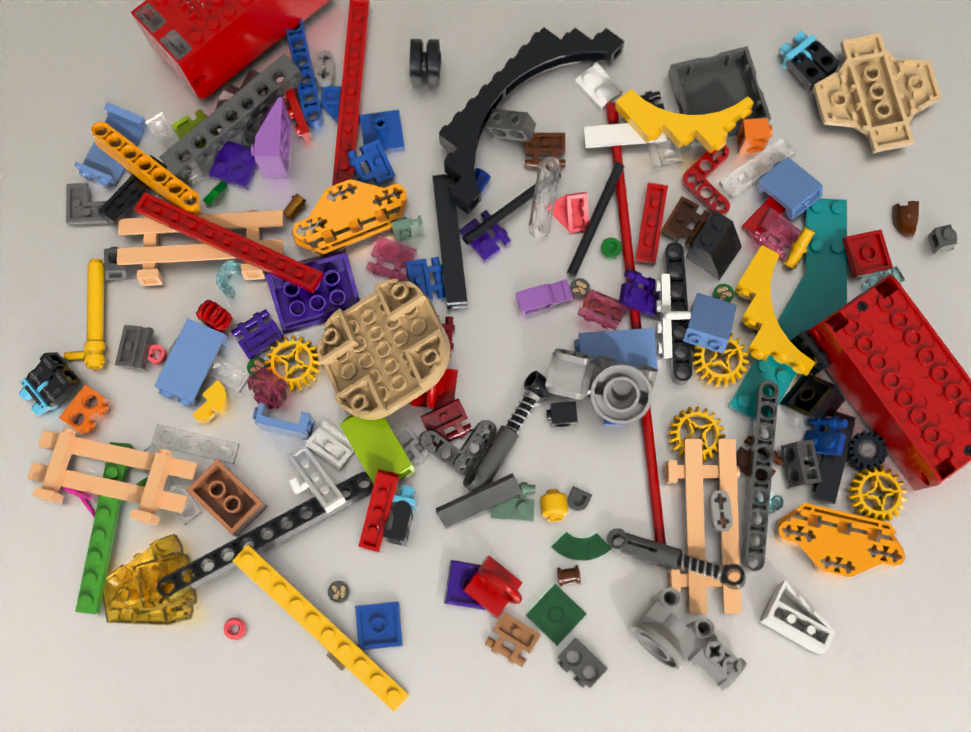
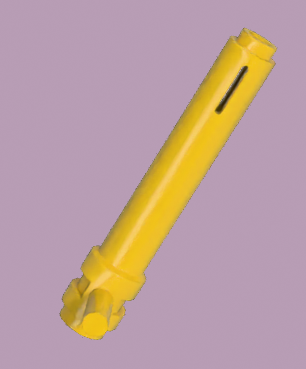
[64,258,106,370]

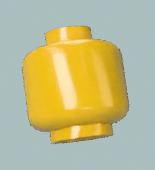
[540,489,568,522]

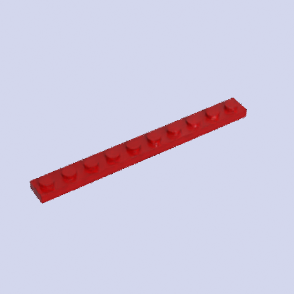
[332,0,370,188]
[134,192,324,293]

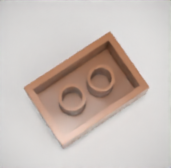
[187,459,267,537]

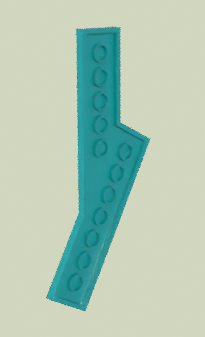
[728,198,847,421]

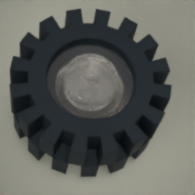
[847,431,888,471]

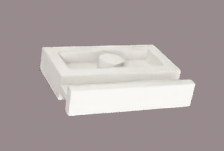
[574,62,623,111]
[305,420,354,469]

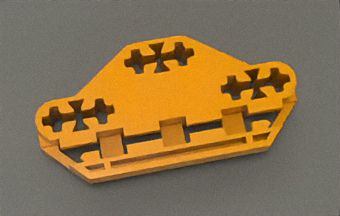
[291,180,408,256]
[774,503,905,578]

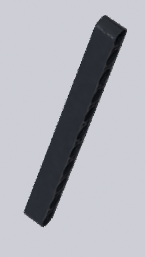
[157,472,374,600]

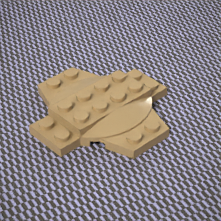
[813,33,942,153]

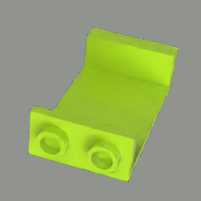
[339,415,416,485]

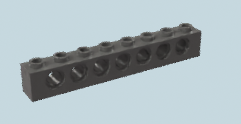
[159,53,303,180]

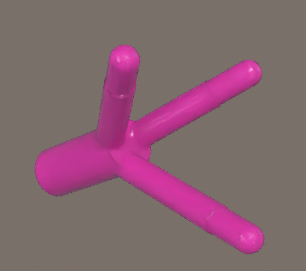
[63,487,96,517]

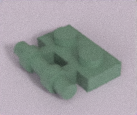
[491,482,536,522]

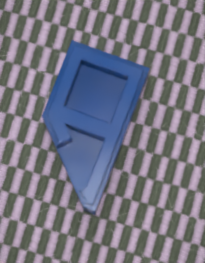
[321,86,341,123]

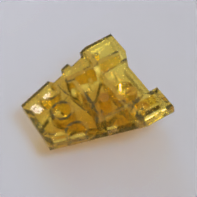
[103,534,197,625]

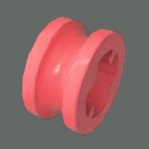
[148,344,167,365]

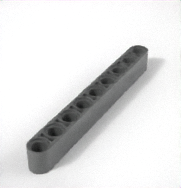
[741,380,779,572]

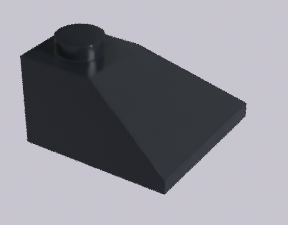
[779,374,845,419]

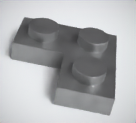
[66,183,109,225]

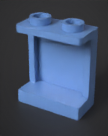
[757,156,823,221]
[683,293,737,353]
[253,402,315,440]

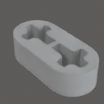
[315,51,335,87]
[708,490,733,532]

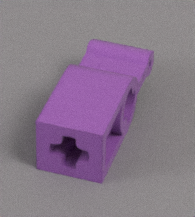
[516,279,573,316]

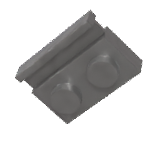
[115,325,154,370]

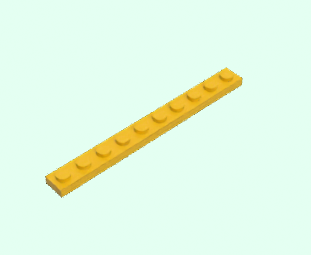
[233,544,409,711]

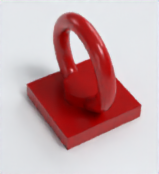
[411,369,458,410]
[462,556,523,617]

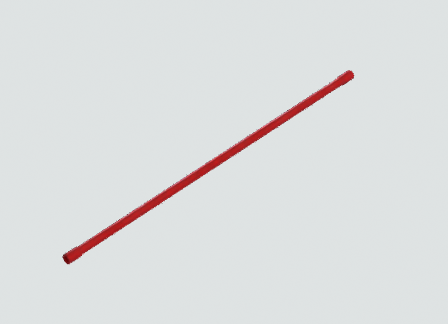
[605,102,666,566]

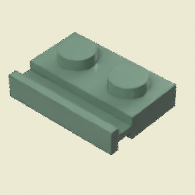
[391,215,425,243]

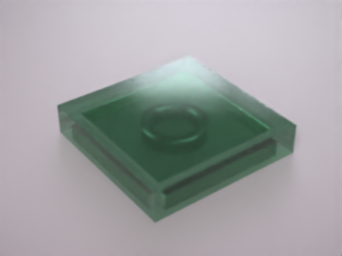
[525,584,587,646]

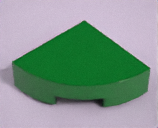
[202,180,227,205]

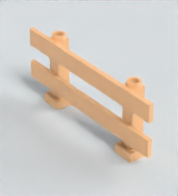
[117,210,283,286]
[27,428,198,526]
[664,439,742,614]

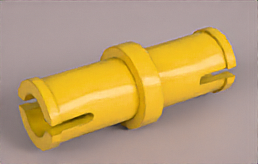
[784,226,815,269]

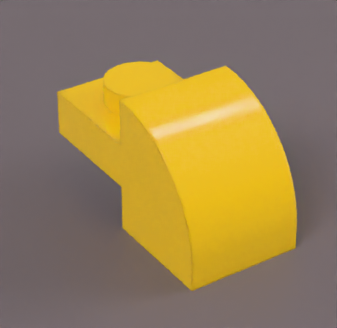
[192,380,230,424]

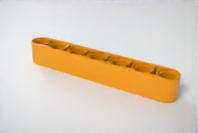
[91,121,202,216]

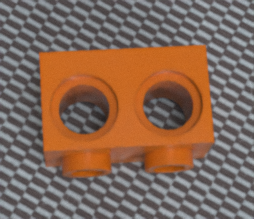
[736,118,773,154]
[59,384,111,436]

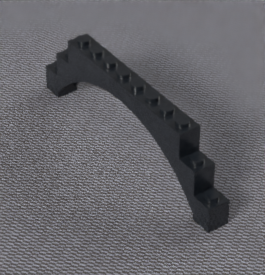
[439,27,625,214]

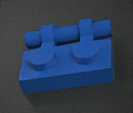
[347,139,396,185]
[405,257,446,300]
[804,416,848,456]

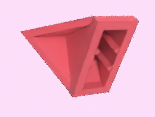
[545,192,589,233]

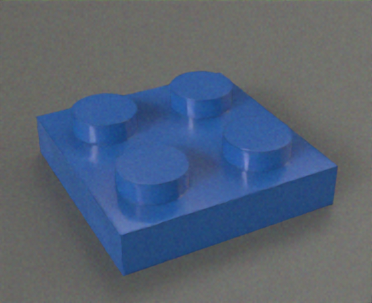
[355,601,403,650]

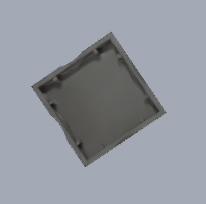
[668,46,771,147]

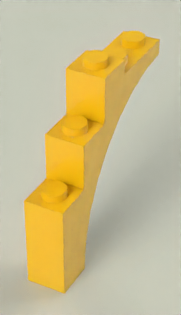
[615,89,754,154]
[735,245,815,376]

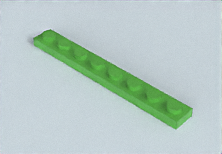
[75,442,133,615]

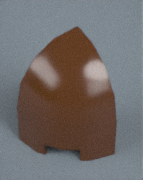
[892,201,919,239]

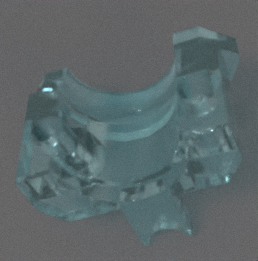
[216,259,241,299]

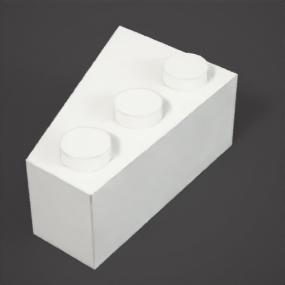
[760,580,836,655]

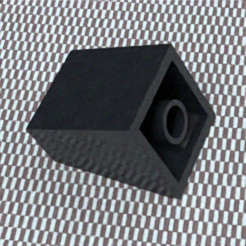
[685,210,742,280]

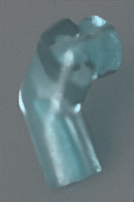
[754,495,784,514]

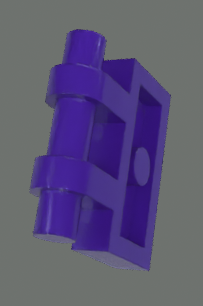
[459,210,511,263]
[619,270,659,317]
[231,309,284,360]

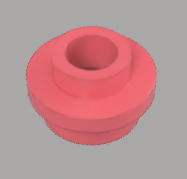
[224,618,246,640]

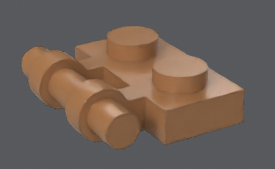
[485,611,541,667]

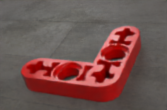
[682,145,730,216]

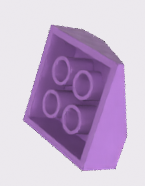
[251,97,291,179]

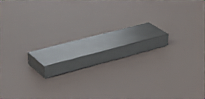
[436,473,523,528]

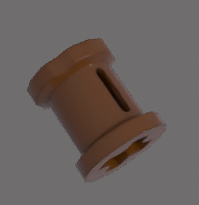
[557,565,581,587]

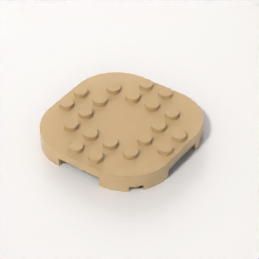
[317,279,450,420]

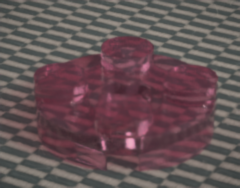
[248,367,287,409]

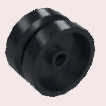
[410,39,442,84]

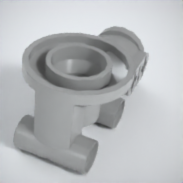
[545,348,658,424]
[630,587,747,691]

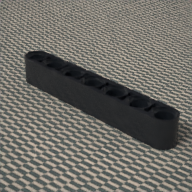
[432,174,468,310]
[663,242,693,385]

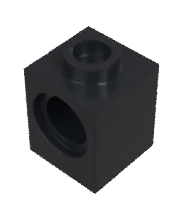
[546,401,578,428]

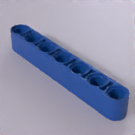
[286,18,324,129]

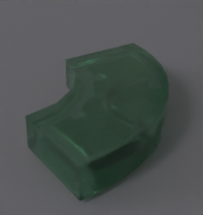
[551,532,611,561]

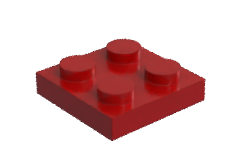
[842,229,893,278]

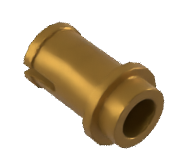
[283,193,306,220]

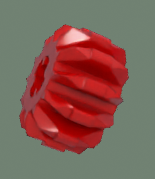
[196,300,233,333]

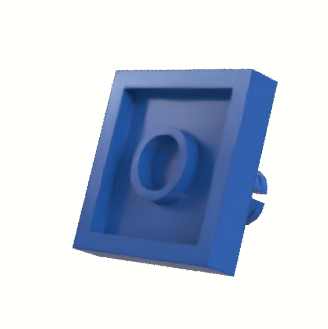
[359,110,405,152]

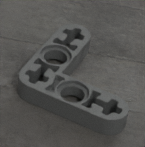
[418,420,497,474]

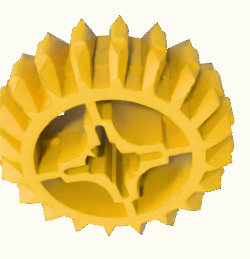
[692,333,749,387]
[264,335,322,392]
[668,406,726,463]
[847,466,907,521]

